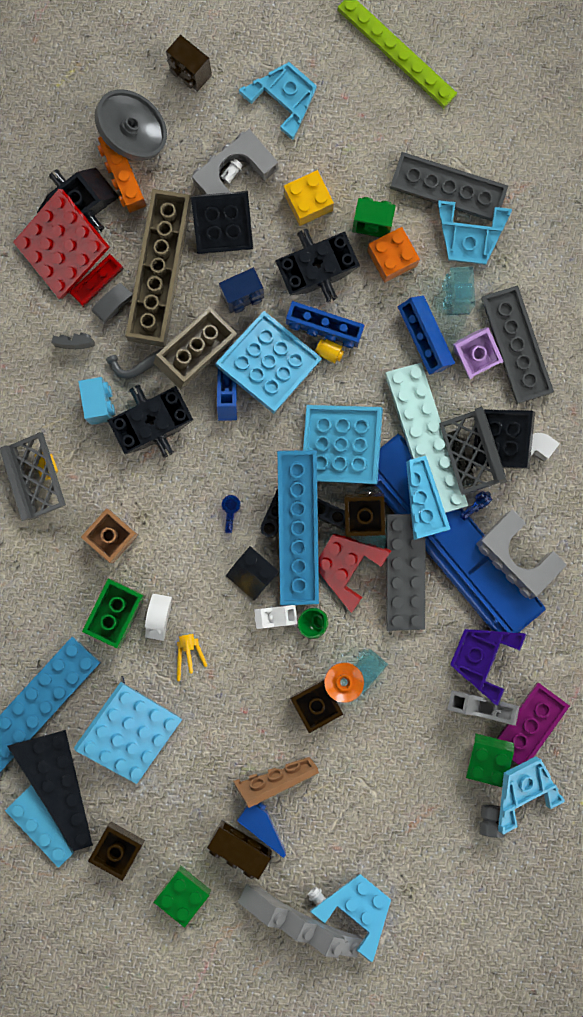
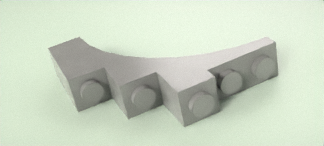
[238,884,364,958]

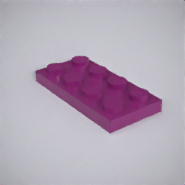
[496,682,570,765]

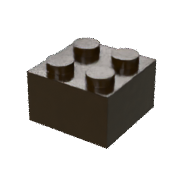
[166,34,212,92]
[344,493,386,537]
[290,678,343,733]
[88,821,145,881]

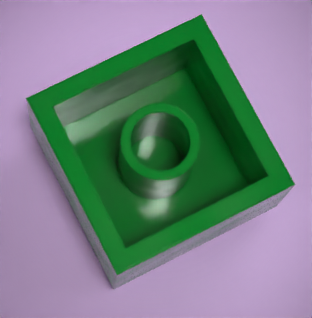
[352,197,396,238]
[466,733,514,787]
[153,865,211,928]

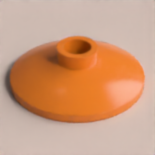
[324,663,364,703]

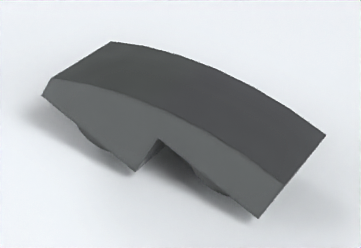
[92,283,133,323]
[51,332,95,350]

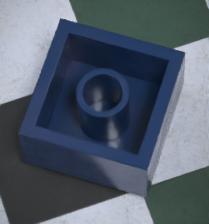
[219,267,264,313]

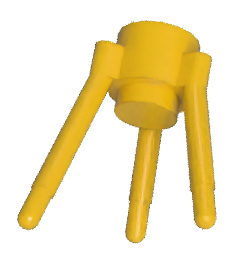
[177,634,207,682]

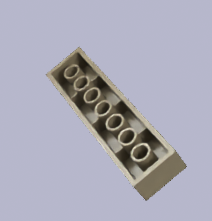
[125,189,191,347]

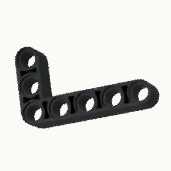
[260,489,346,538]

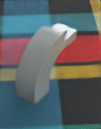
[447,690,520,725]

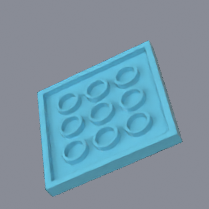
[215,311,322,414]
[303,405,383,485]
[74,682,182,784]

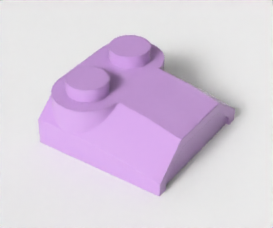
[453,327,504,379]

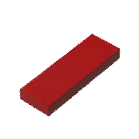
[69,254,124,307]

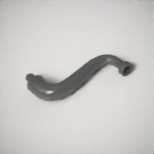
[106,348,163,379]

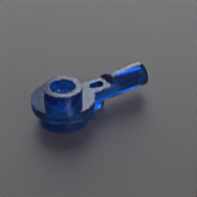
[460,491,492,521]
[222,495,241,533]

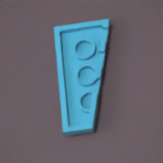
[406,456,450,540]

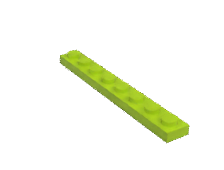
[337,0,457,109]

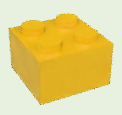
[284,170,334,226]

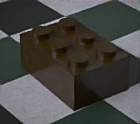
[207,820,272,880]

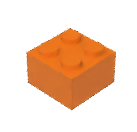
[367,227,420,283]

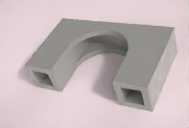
[192,129,279,195]
[476,509,567,599]

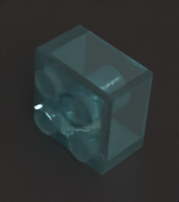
[442,267,475,315]

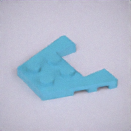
[239,62,317,140]
[438,200,512,265]
[498,756,565,835]
[310,874,391,962]

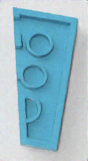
[5,785,74,868]

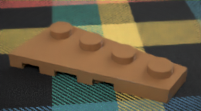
[233,757,319,808]

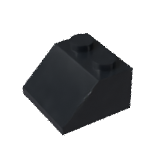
[226,546,279,601]

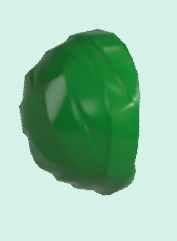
[298,608,328,639]

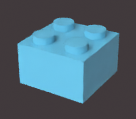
[78,377,116,425]

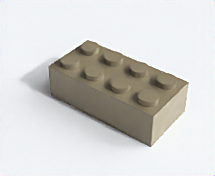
[154,307,237,390]

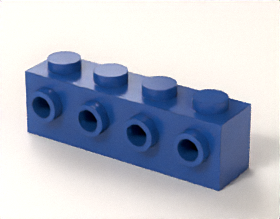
[397,295,455,375]
[286,301,365,348]

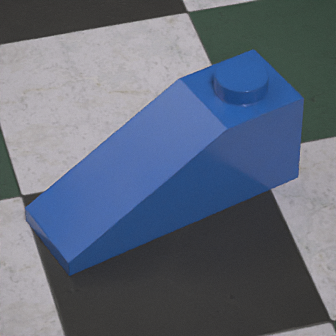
[217,369,237,421]
[237,802,286,858]

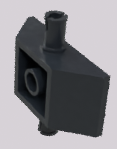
[37,168,119,234]
[275,229,360,303]
[107,385,193,458]

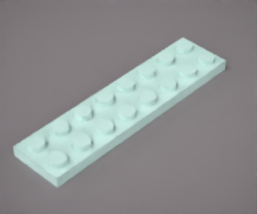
[385,362,468,513]

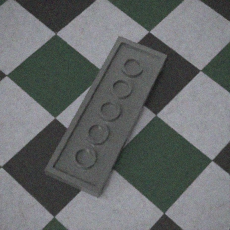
[390,152,508,221]
[481,285,554,404]
[386,514,425,631]

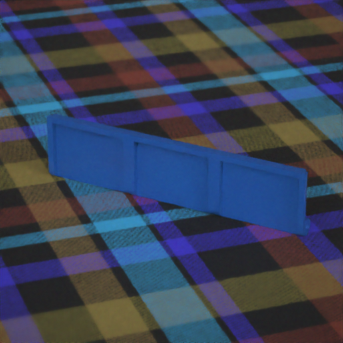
[371,433,546,645]

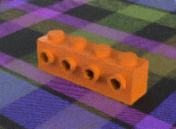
[97,137,146,213]

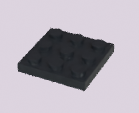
[191,191,253,254]
[472,409,535,469]

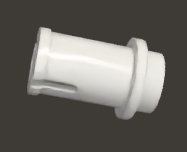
[220,159,243,184]
[308,887,326,906]

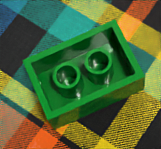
[82,578,146,649]

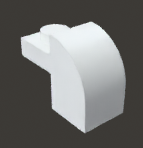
[531,433,560,461]
[145,594,172,641]
[254,605,297,629]

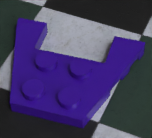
[450,629,527,706]

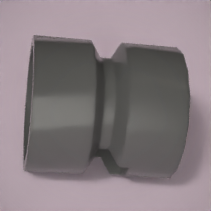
[479,805,505,838]

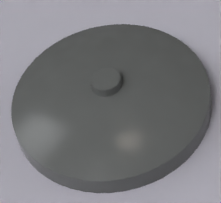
[94,89,167,161]

